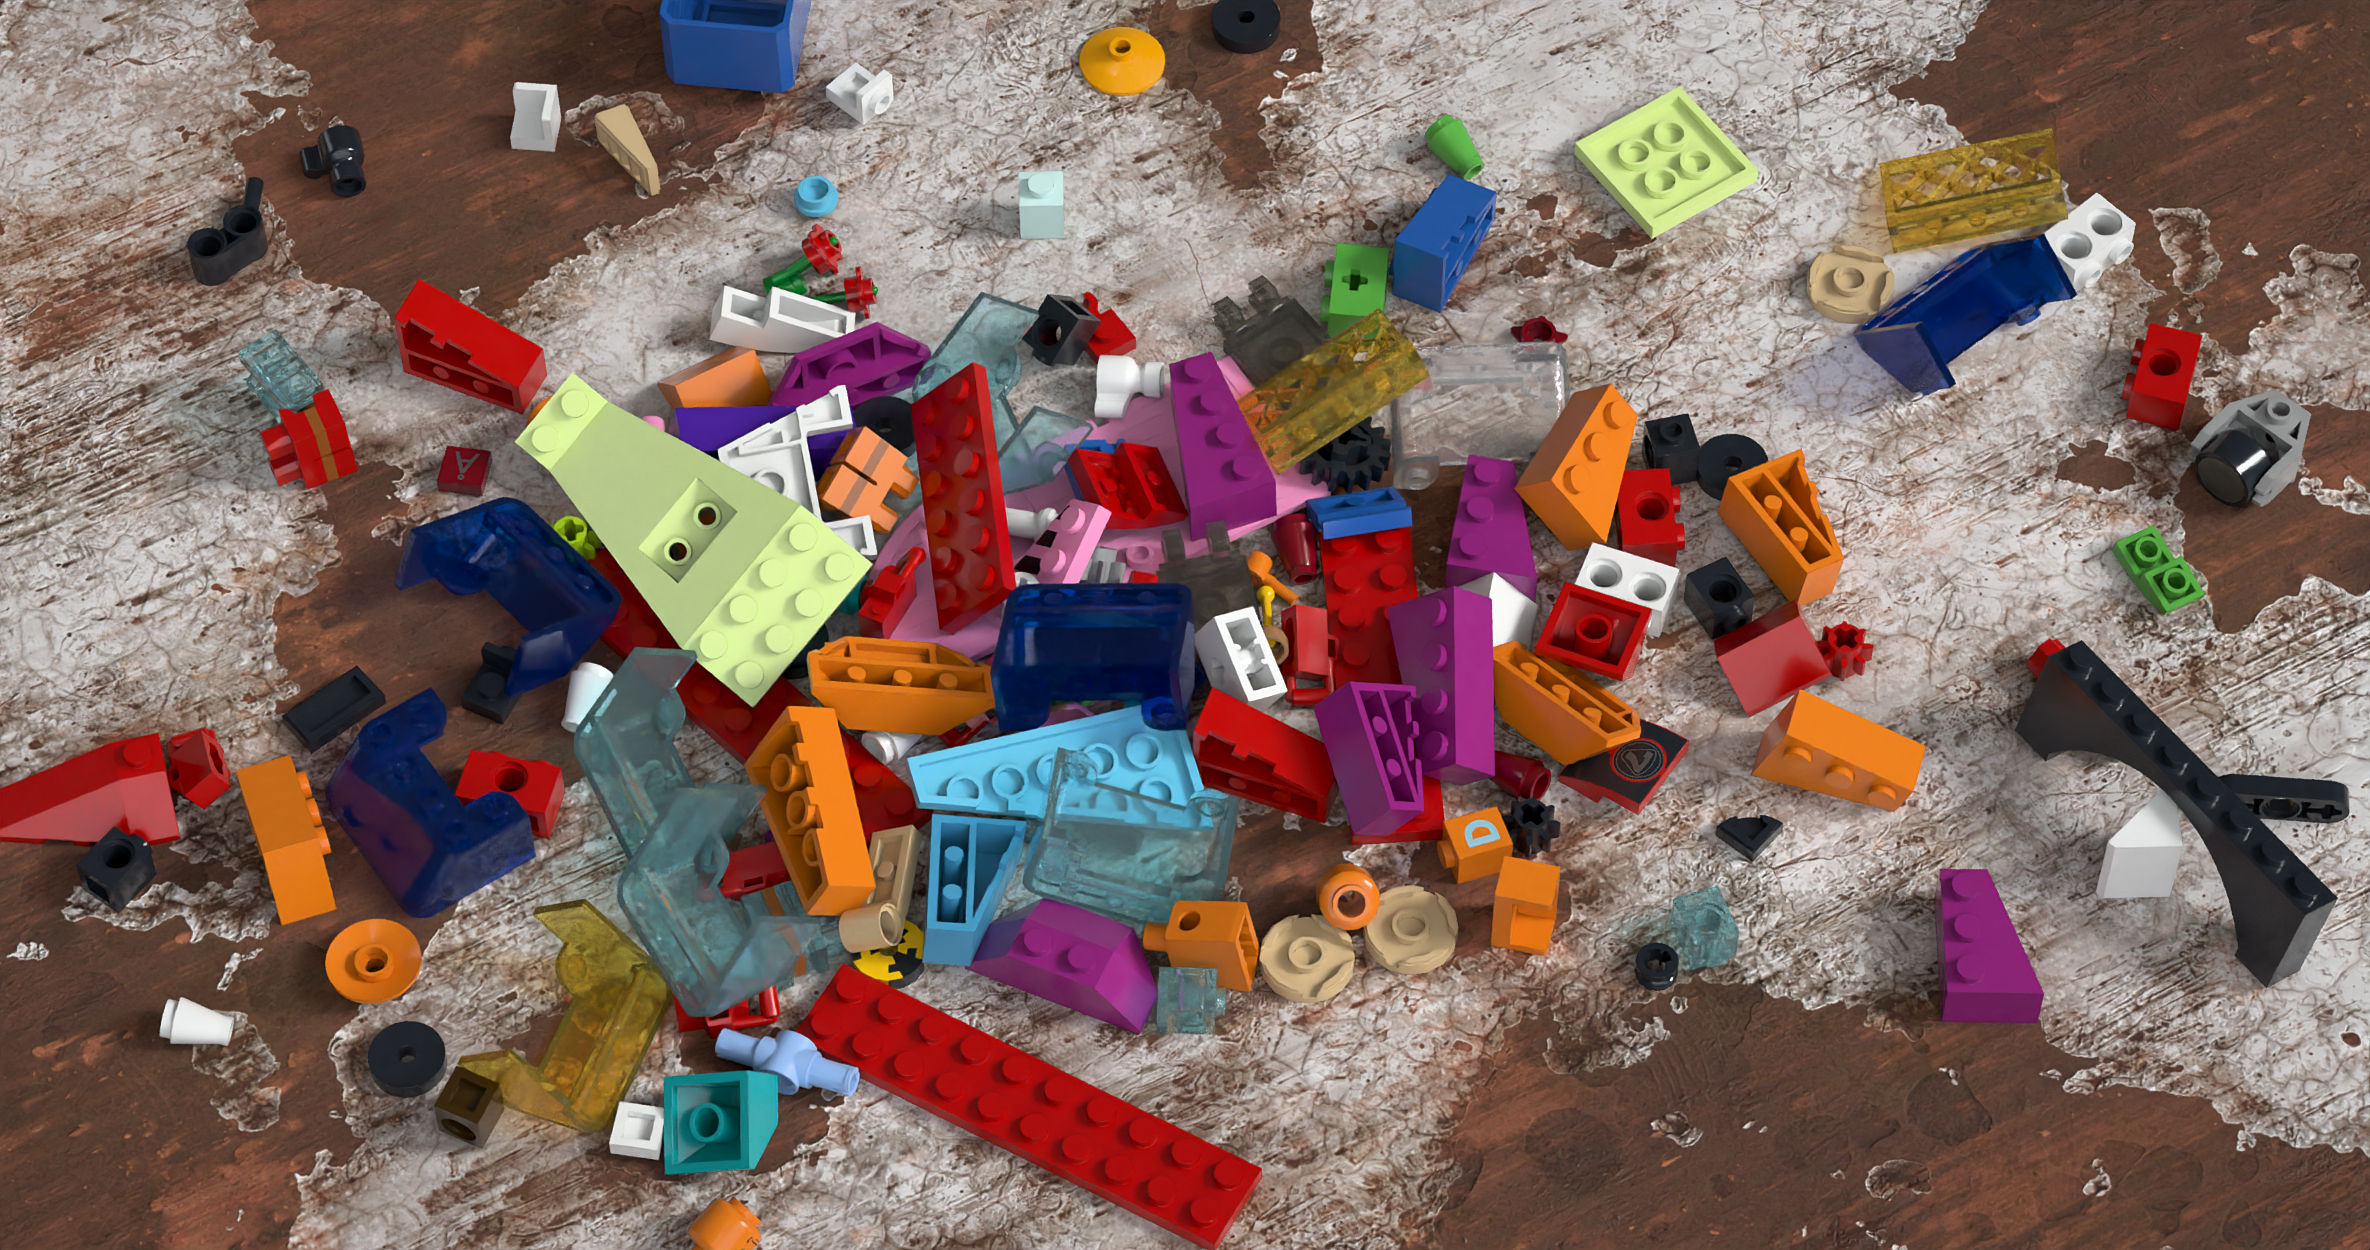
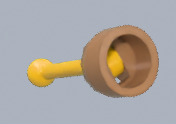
[1257,585,1289,665]

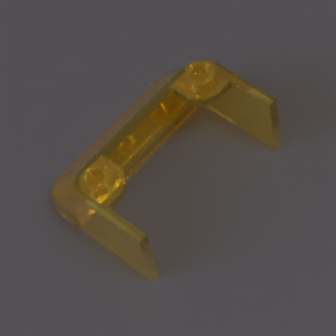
[457,899,673,1133]

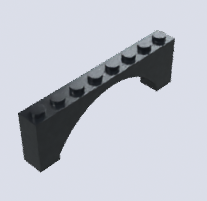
[2015,640,2338,988]

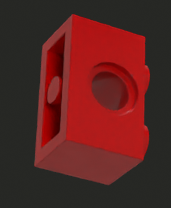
[2121,323,2203,431]
[1614,468,1685,568]
[454,749,565,839]

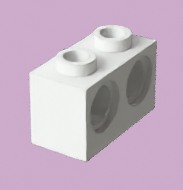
[2031,193,2136,297]
[1575,542,1680,638]

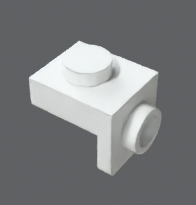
[826,62,894,125]

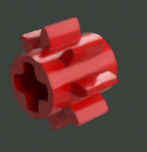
[1816,621,1873,681]

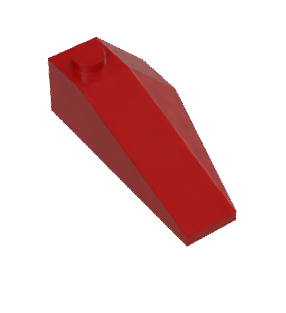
[0,733,181,847]

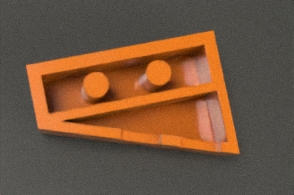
[1514,383,1638,551]
[1717,448,1844,607]
[1750,689,1926,812]
[235,755,337,925]

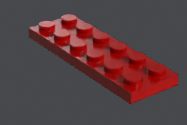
[910,362,1017,635]

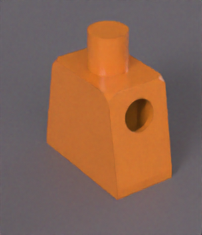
[1143,900,1261,992]

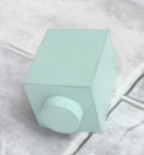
[1019,171,1064,239]

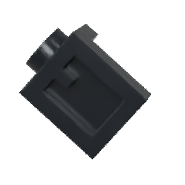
[460,642,530,725]

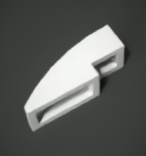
[709,285,856,353]

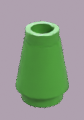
[1424,115,1485,180]

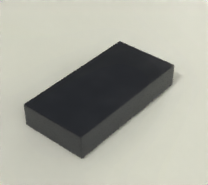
[282,665,386,754]

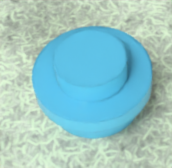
[794,175,838,217]

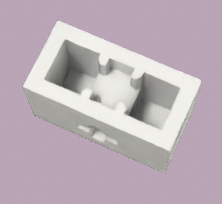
[1192,606,1288,712]

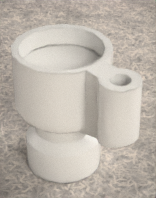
[1095,355,1165,418]

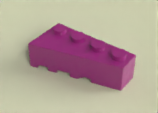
[1387,586,1495,786]

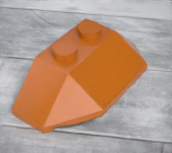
[807,636,997,736]
[1493,640,1641,765]

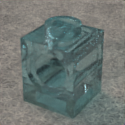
[1670,885,1739,970]
[1157,967,1226,1035]

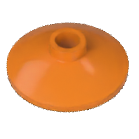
[325,919,422,1004]

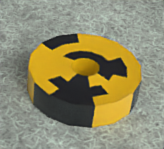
[851,919,926,989]

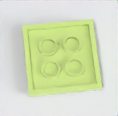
[1574,86,1758,239]

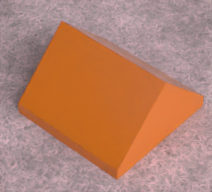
[657,346,772,410]

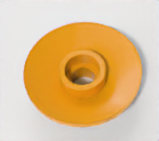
[1079,27,1165,96]

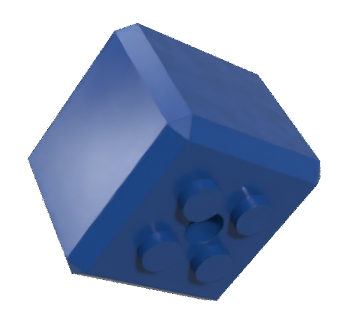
[659,0,811,93]

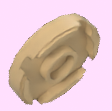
[1806,245,1894,324]
[1363,885,1458,975]
[1259,914,1355,1004]

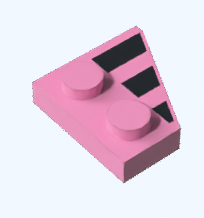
[1014,499,1112,595]

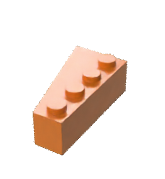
[744,706,876,916]

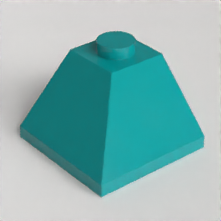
[664,1070,778,1175]

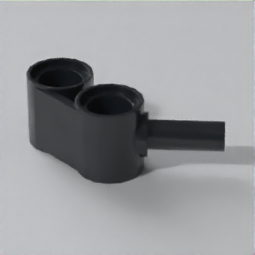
[187,177,268,286]

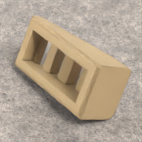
[594,104,660,196]

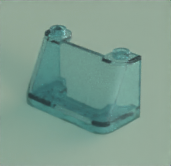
[1022,747,1240,926]

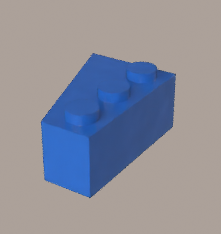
[1389,174,1497,313]

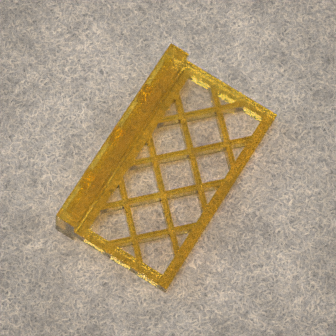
[1879,128,2069,254]
[1236,308,1431,475]

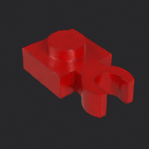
[1083,292,1136,366]

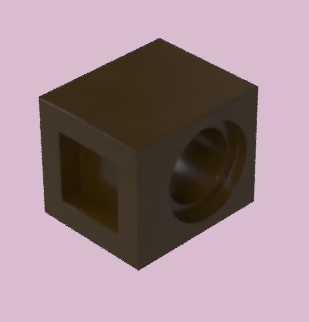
[434,1066,505,1149]

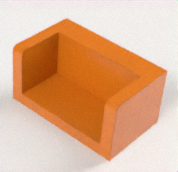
[1491,855,1561,956]

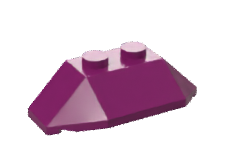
[767,322,933,411]
[965,896,1159,1035]

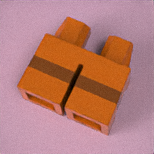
[816,426,920,535]

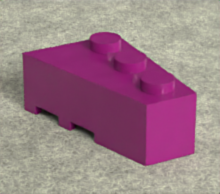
[1445,455,1538,603]
[1313,681,1424,836]
[1934,869,2044,1023]

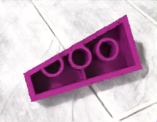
[1169,351,1277,542]

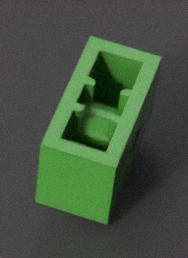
[1320,243,1390,345]

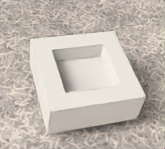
[609,1102,664,1160]

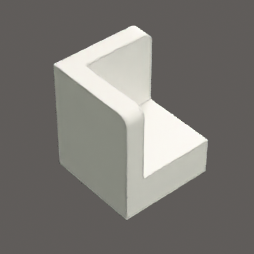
[510,82,561,152]

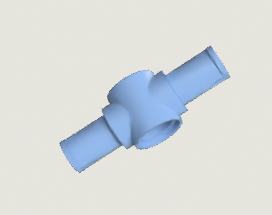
[715,1028,860,1097]

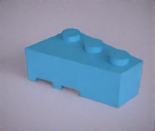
[922,814,1027,966]

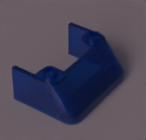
[1853,233,2078,396]
[394,497,622,697]

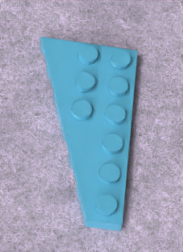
[904,697,1216,833]

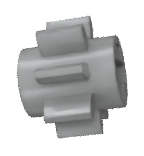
[1076,545,1126,596]

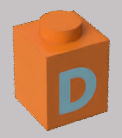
[1437,806,1513,884]

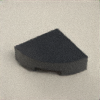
[1716,815,1783,862]

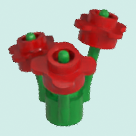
[763,224,878,319]

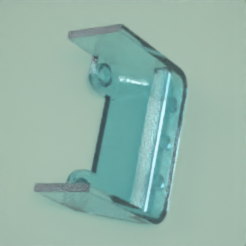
[912,292,1094,496]
[574,647,768,873]
[617,788,822,1017]

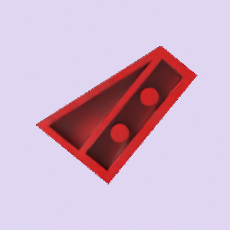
[394,279,547,415]
[1193,687,1340,823]

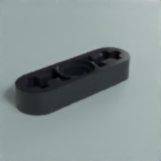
[2219,774,2350,823]

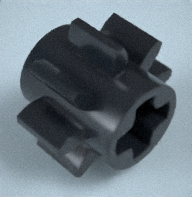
[1502,796,1561,858]

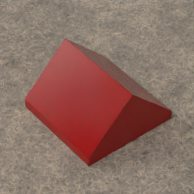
[1534,582,1653,682]
[1713,599,1832,718]

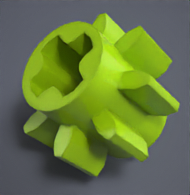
[543,514,601,571]

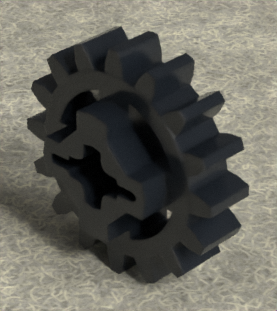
[1292,408,1391,494]

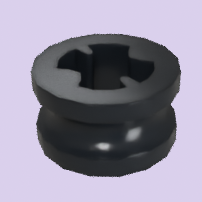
[1635,942,1679,991]

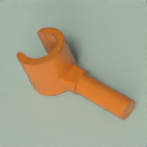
[1243,551,1299,606]

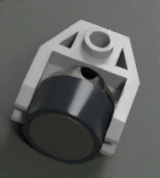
[2188,389,2311,507]

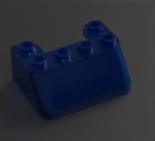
[990,583,1195,732]
[325,687,536,918]

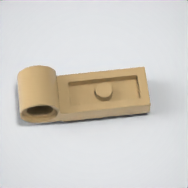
[839,825,922,953]

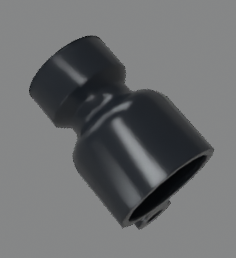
[299,125,366,198]

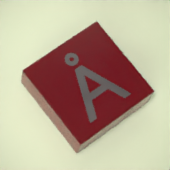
[437,446,492,496]

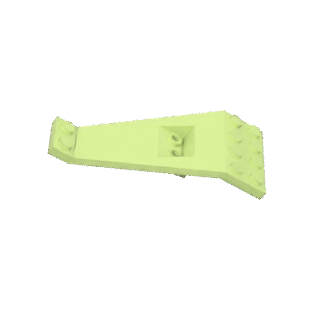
[515,372,873,708]

